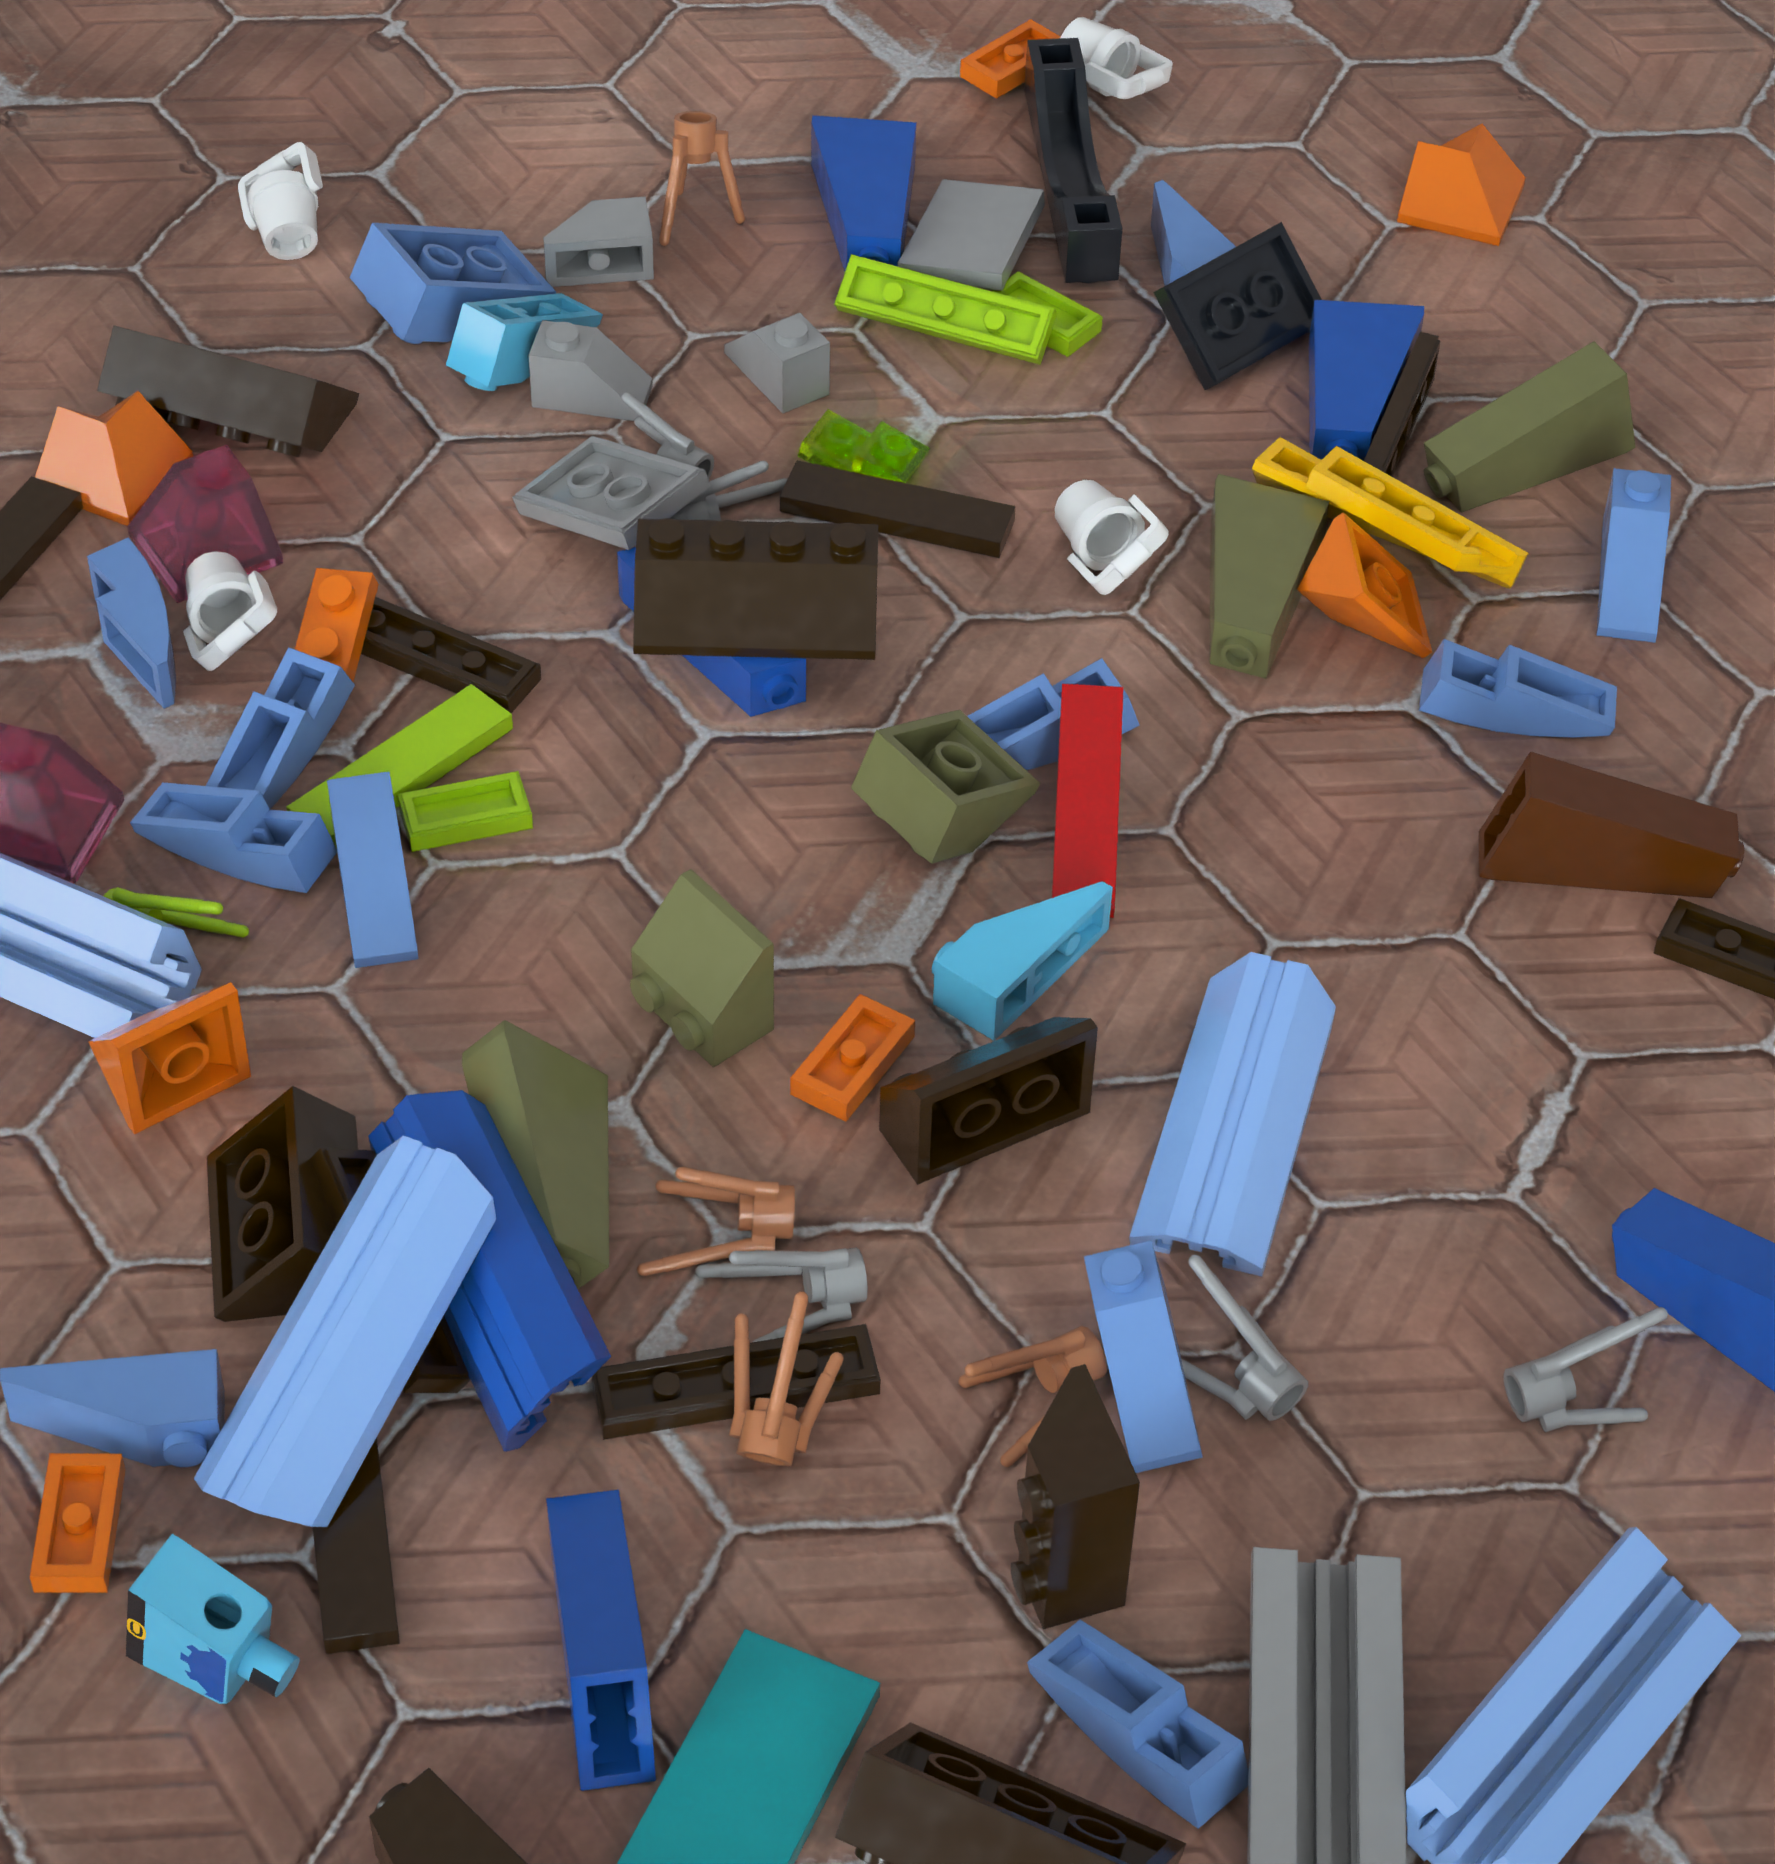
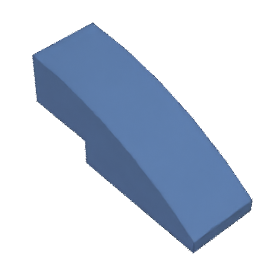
[87,537,176,709]
[1419,639,1617,738]
[206,647,355,809]
[967,658,1140,770]
[327,772,419,968]
[130,782,337,893]
[1027,1619,1248,1829]

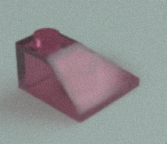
[127,444,283,603]
[0,723,124,884]

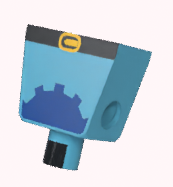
[126,1534,300,1704]

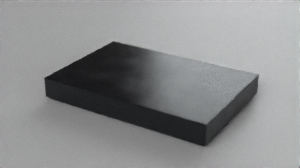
[1153,222,1322,390]

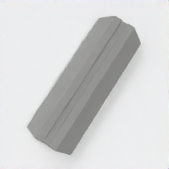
[1247,1547,1407,1864]

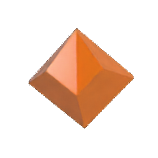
[1397,123,1526,246]
[35,391,194,527]
[1297,512,1432,658]
[88,982,251,1134]

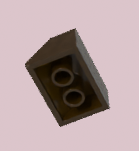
[879,1017,1098,1185]
[207,1086,358,1322]
[1011,1364,1140,1630]

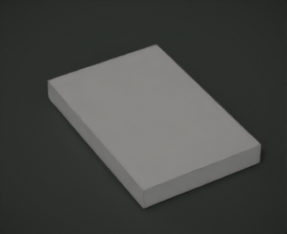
[898,179,1045,291]
[512,436,711,550]

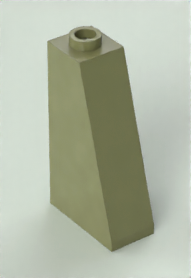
[1423,341,1636,513]
[1210,474,1329,679]
[462,1020,609,1289]

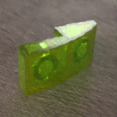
[797,409,930,483]

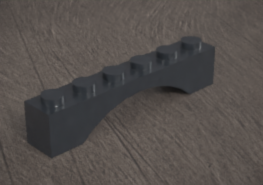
[1024,38,1123,283]

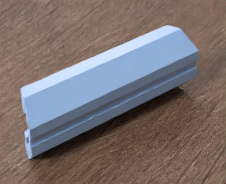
[0,853,202,1038]
[1129,952,1336,1277]
[194,1136,496,1527]
[1406,1527,1741,1864]

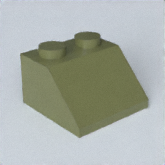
[851,709,1040,864]
[630,869,774,1068]

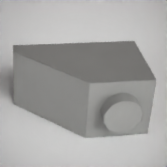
[543,196,654,287]
[724,313,830,413]
[529,320,653,421]

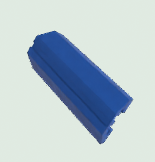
[368,1090,611,1452]

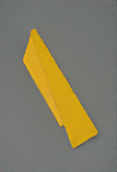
[1252,437,1528,589]

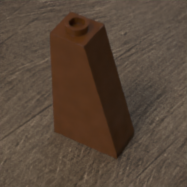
[1479,752,1745,898]

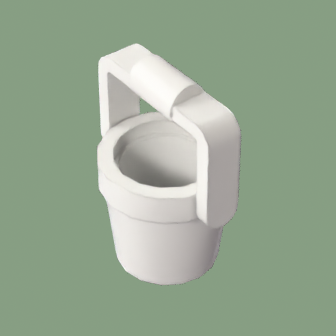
[1060,17,1173,99]
[238,142,323,260]
[1055,480,1169,595]
[183,551,277,671]

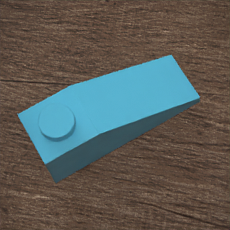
[446,293,603,391]
[932,881,1113,1041]

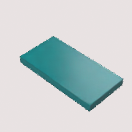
[617,1629,880,1864]

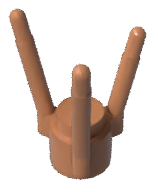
[659,111,745,246]
[637,1167,795,1276]
[729,1291,844,1466]
[959,1326,1107,1467]

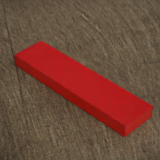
[1052,684,1123,918]

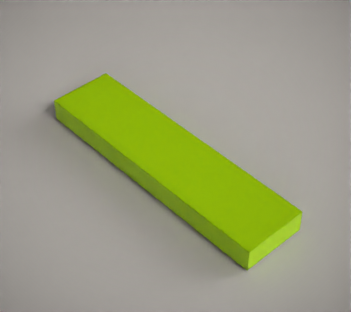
[834,254,1057,365]
[286,684,513,847]

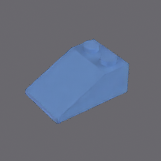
[350,223,556,344]

